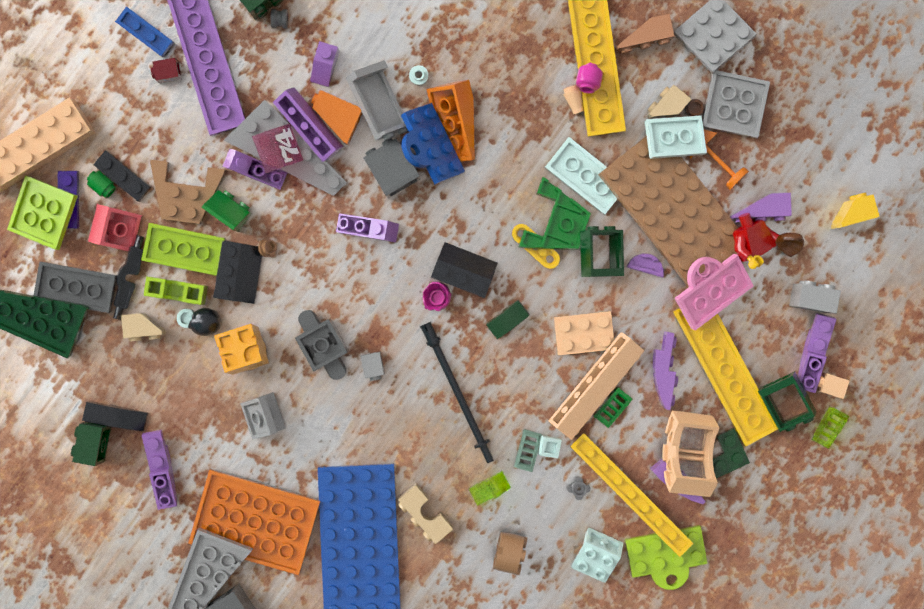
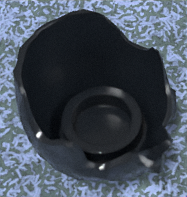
[188,308,221,336]

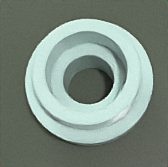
[409,65,428,85]

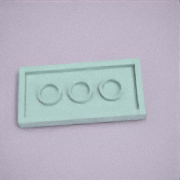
[544,137,617,215]

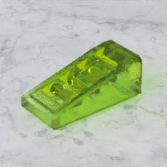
[811,406,850,449]

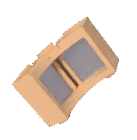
[662,410,719,497]

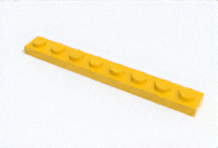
[570,433,694,557]

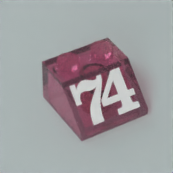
[252,124,303,174]

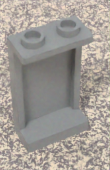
[346,60,408,141]

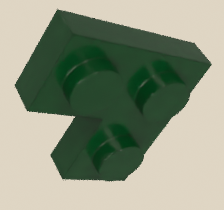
[713,428,750,479]

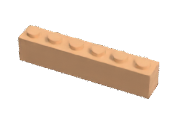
[549,332,644,440]

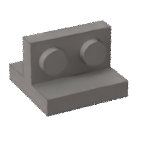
[240,392,285,440]

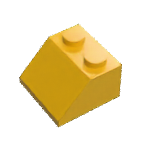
[831,192,880,229]

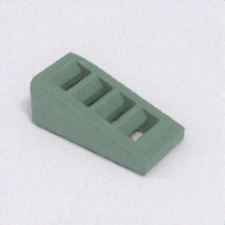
[514,429,542,472]

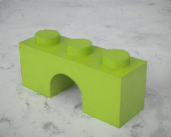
[143,276,208,305]

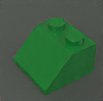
[201,190,252,232]

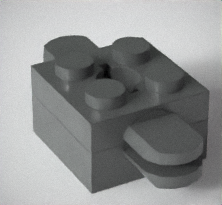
[295,310,349,380]

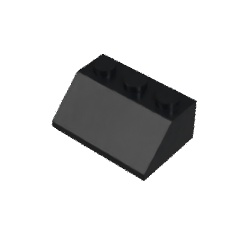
[213,240,262,304]
[431,242,498,298]

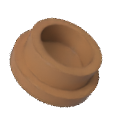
[258,238,277,257]

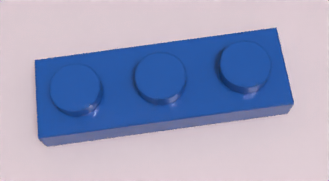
[115,6,174,58]

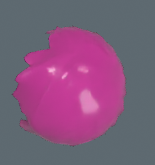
[423,282,452,311]

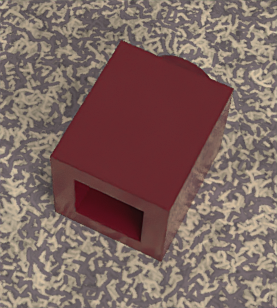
[151,58,182,83]

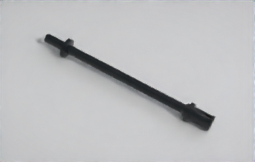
[420,321,494,463]

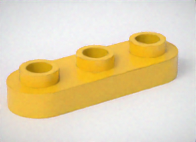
[512,224,560,269]

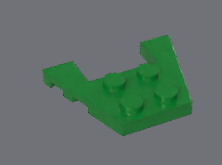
[518,177,591,250]

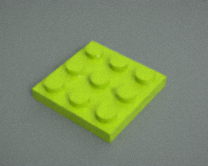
[7,175,78,250]

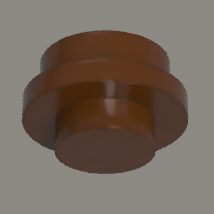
[685,99,705,116]

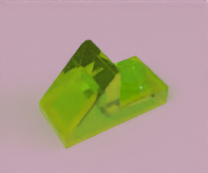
[468,471,511,506]

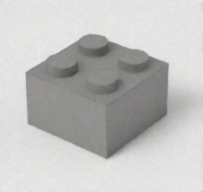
[789,280,841,314]

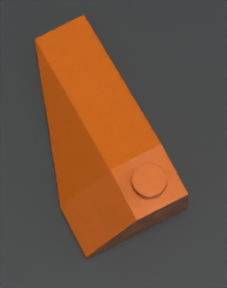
[426,80,475,161]

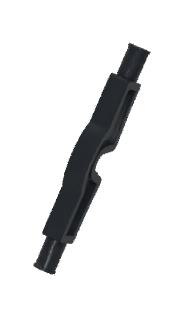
[113,235,144,320]

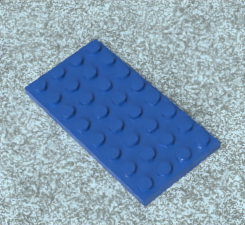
[318,463,401,609]

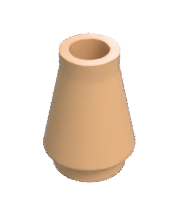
[563,84,584,114]

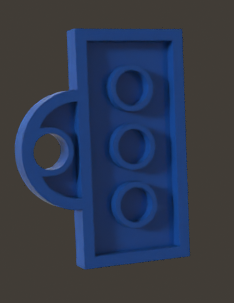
[401,103,465,185]

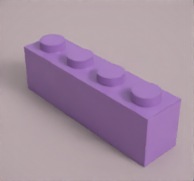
[273,87,344,162]

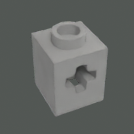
[361,351,385,381]

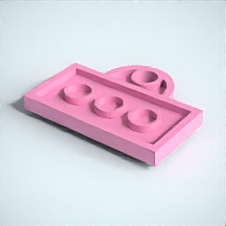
[675,254,754,330]

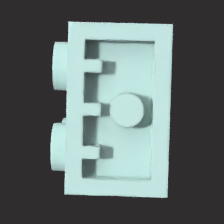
[571,528,623,583]

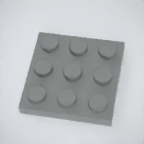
[674,0,757,74]
[702,70,770,139]

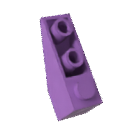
[222,149,287,190]
[730,193,792,222]
[336,213,399,243]

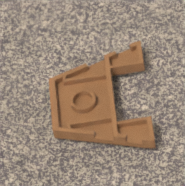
[150,160,226,224]

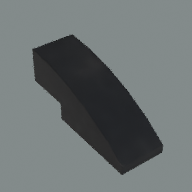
[82,401,148,431]

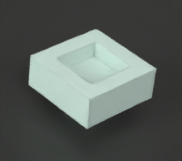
[538,435,562,458]

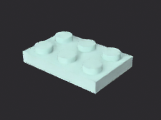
[645,116,707,159]

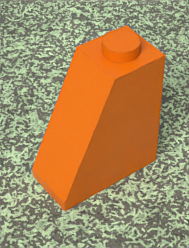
[311,90,363,146]

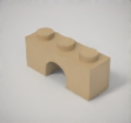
[398,483,453,544]

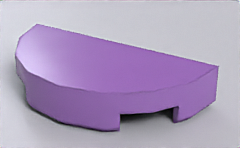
[626,253,664,278]

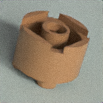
[493,532,528,575]

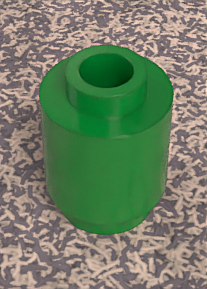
[87,171,116,199]

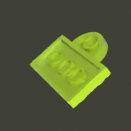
[625,525,708,590]

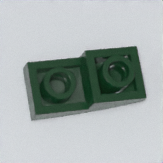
[486,300,530,340]

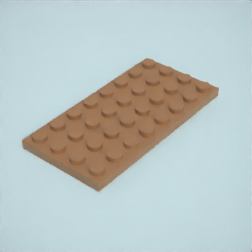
[598,136,738,288]

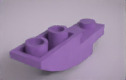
[798,313,836,393]
[653,331,678,410]
[142,430,177,510]

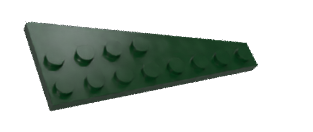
[0,290,89,359]

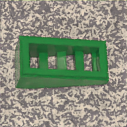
[593,386,633,428]

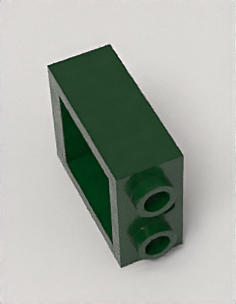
[580,226,624,277]
[758,371,817,432]

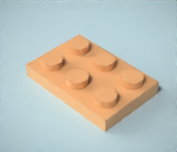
[553,311,614,355]

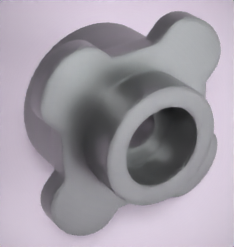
[567,477,590,500]

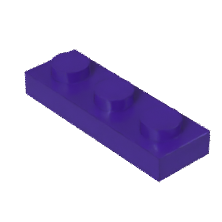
[58,171,79,229]

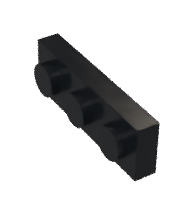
[93,150,151,202]

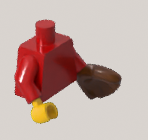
[733,213,804,269]

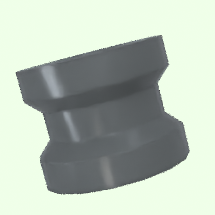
[271,9,288,29]

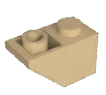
[646,84,691,119]
[121,313,166,341]

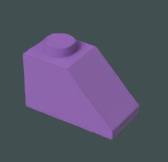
[310,41,340,87]

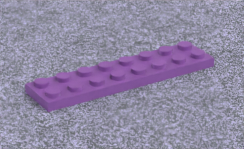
[167,0,245,136]

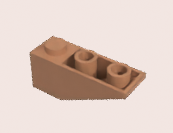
[615,14,674,54]

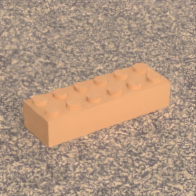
[0,97,96,193]

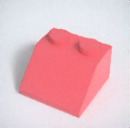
[88,204,142,251]

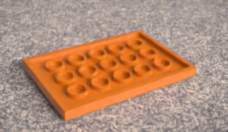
[188,469,320,575]

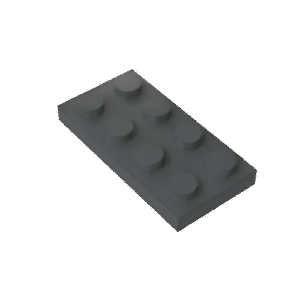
[33,261,117,313]

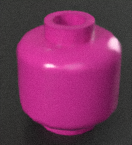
[576,63,603,93]

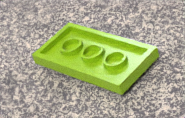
[142,223,226,276]

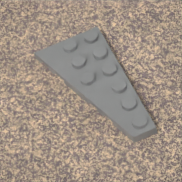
[224,100,347,196]
[168,528,253,609]

